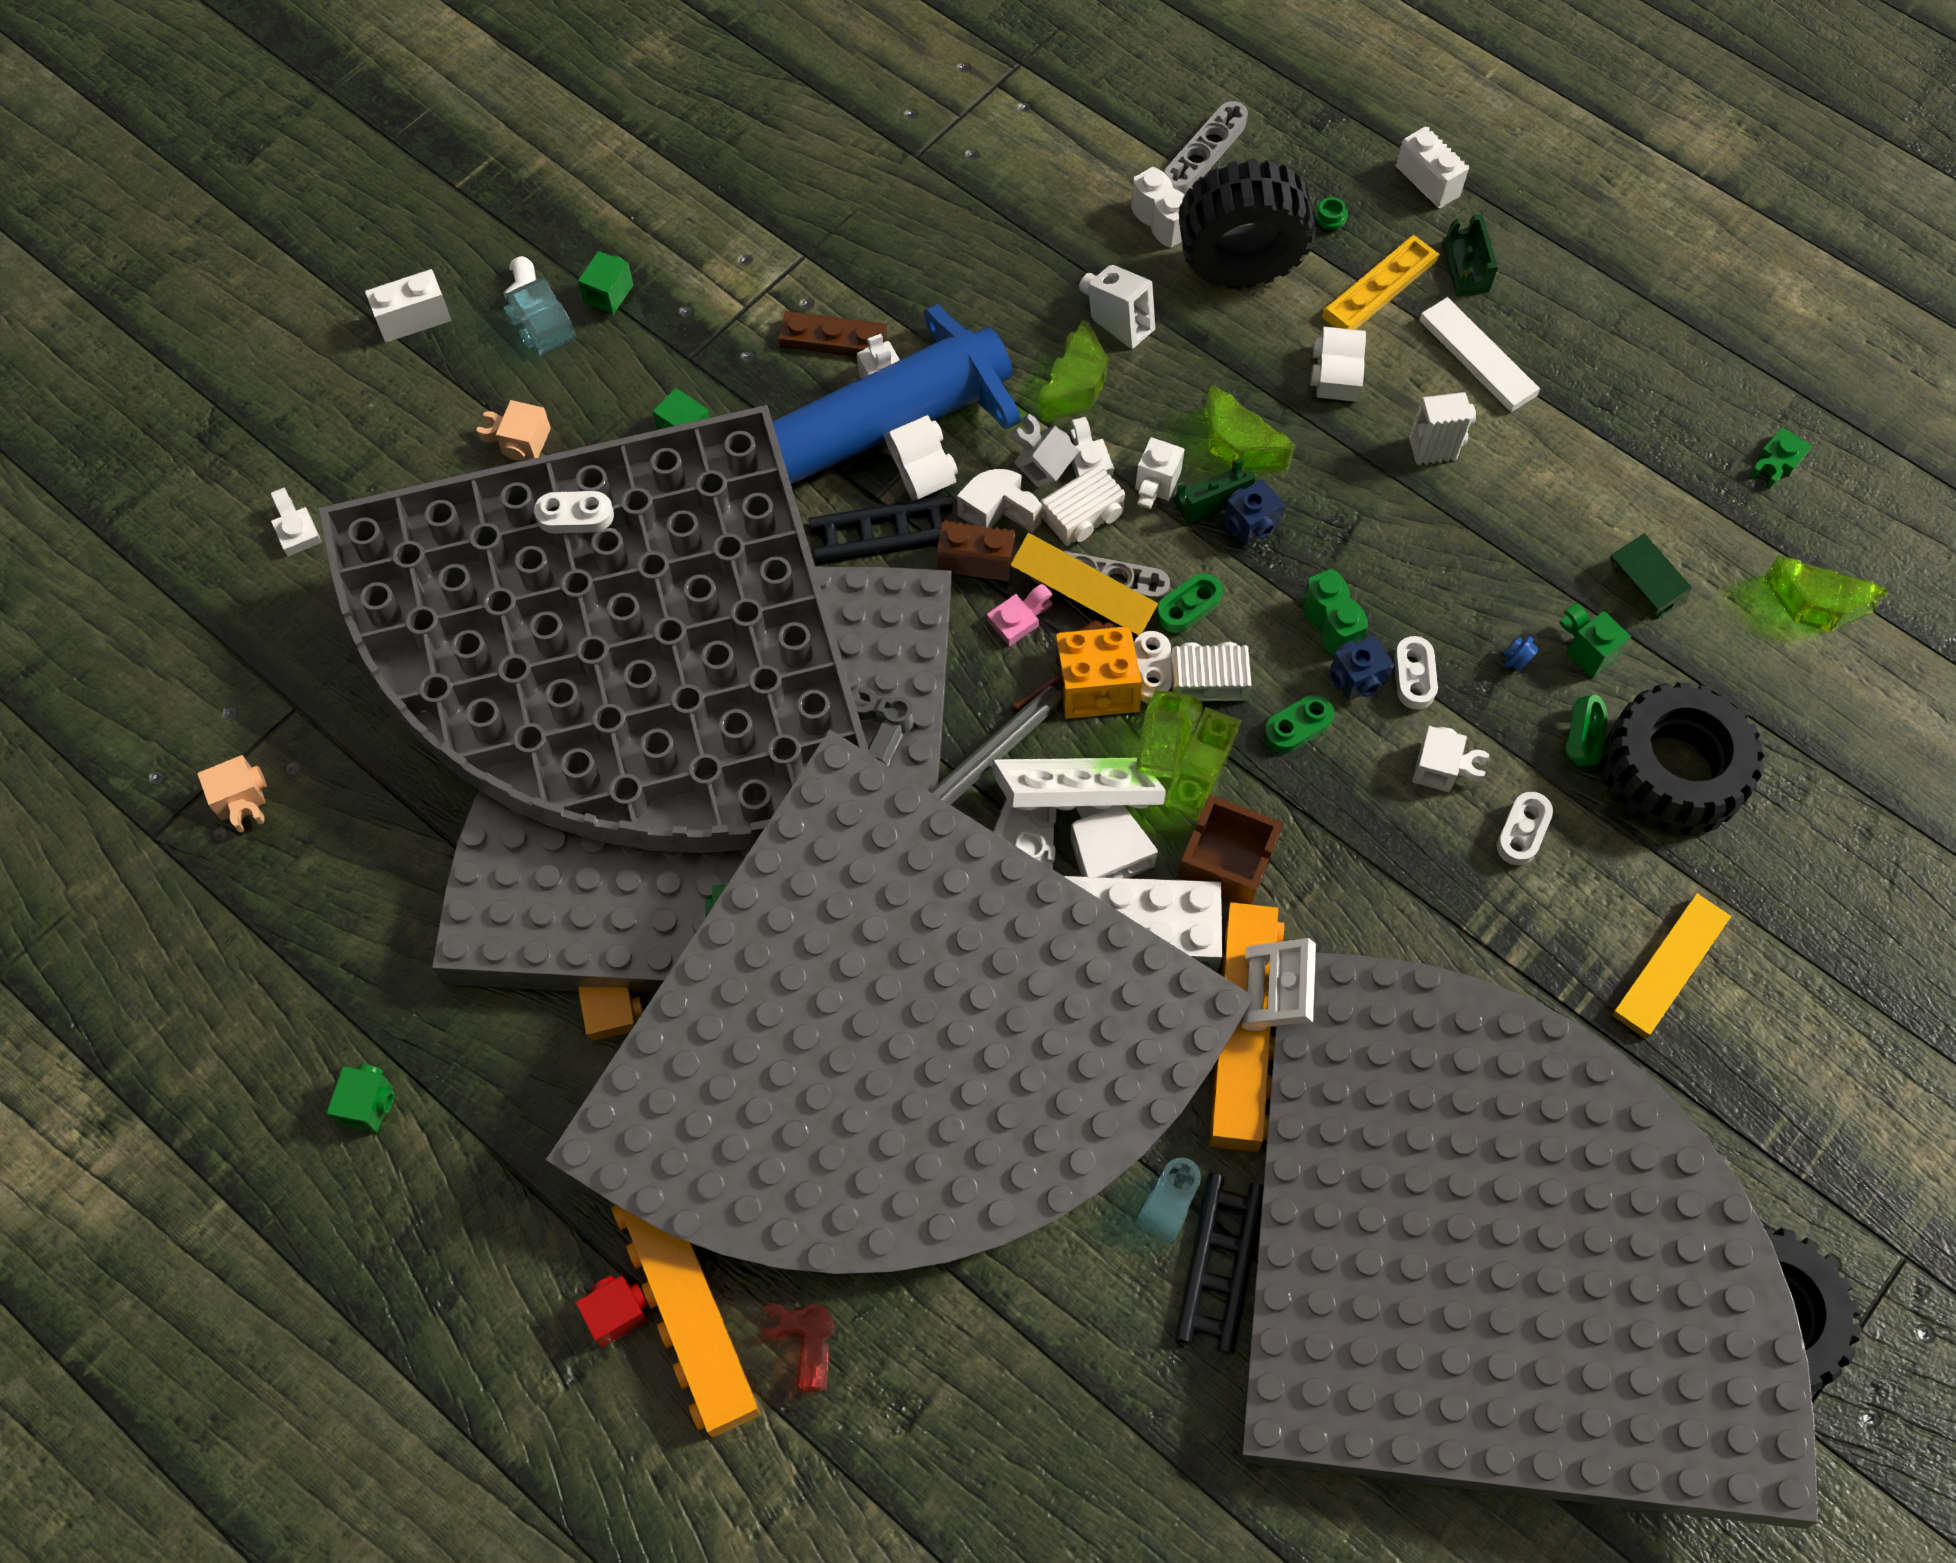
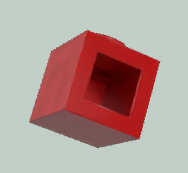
[576,1275,649,1348]

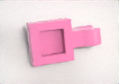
[987,584,1052,647]

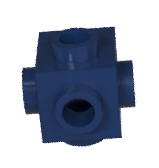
[1224,479,1285,545]
[1329,635,1394,700]

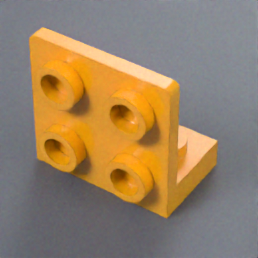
[1056,627,1142,719]

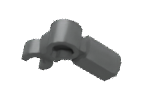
[855,687,914,766]

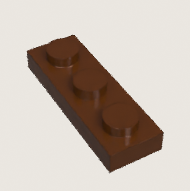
[778,311,887,357]

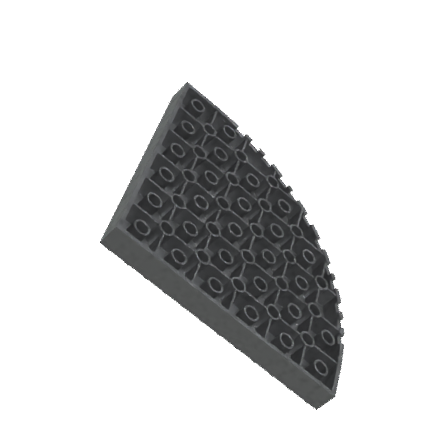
[319,405,869,853]
[432,566,951,996]
[546,730,1255,1274]
[1243,952,1818,1529]

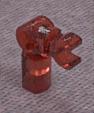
[762,1303,834,1392]

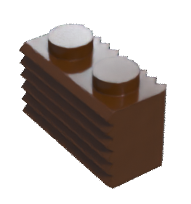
[937,520,1015,582]

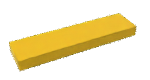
[1322,234,1439,330]
[1011,533,1158,635]
[1611,894,1732,1039]

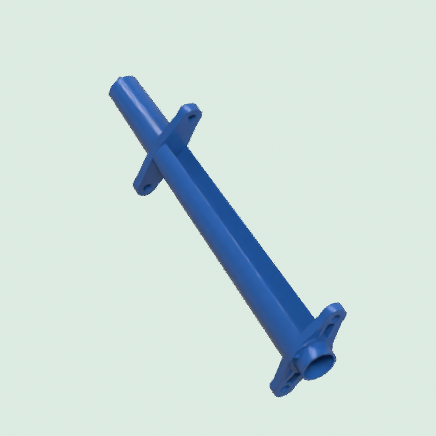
[772,304,1020,485]

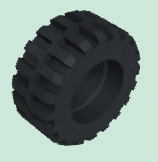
[1178,159,1316,288]
[1601,682,1765,836]
[1763,1226,1861,1393]

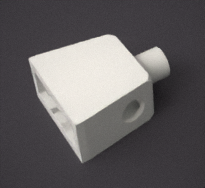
[1079,265,1155,349]
[1070,805,1158,878]

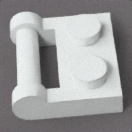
[1242,938,1316,1031]

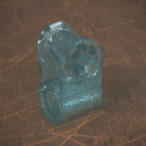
[1134,1157,1201,1245]

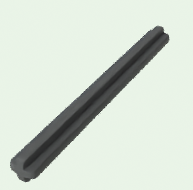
[930,686,1063,805]

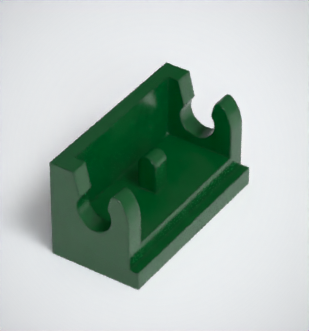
[1442,214,1498,295]
[1171,458,1256,526]
[1610,533,1692,618]

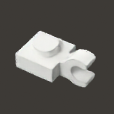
[1071,417,1114,477]
[271,487,322,556]

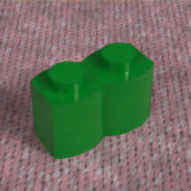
[1302,568,1368,656]

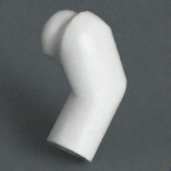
[503,256,536,306]

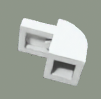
[957,469,1042,533]

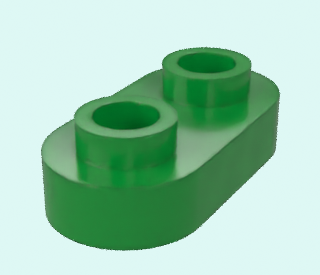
[1157,573,1223,633]
[1566,694,1608,767]
[1264,695,1334,754]

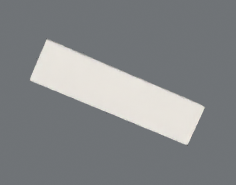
[1419,297,1540,412]

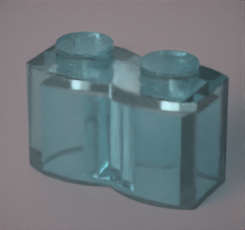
[504,277,577,356]

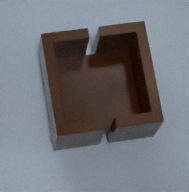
[1177,794,1284,905]

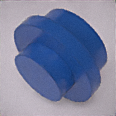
[1503,635,1538,671]

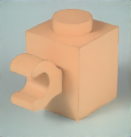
[477,400,551,461]
[197,755,267,833]

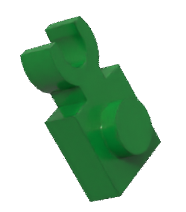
[1751,427,1813,489]

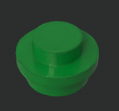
[1314,197,1348,230]

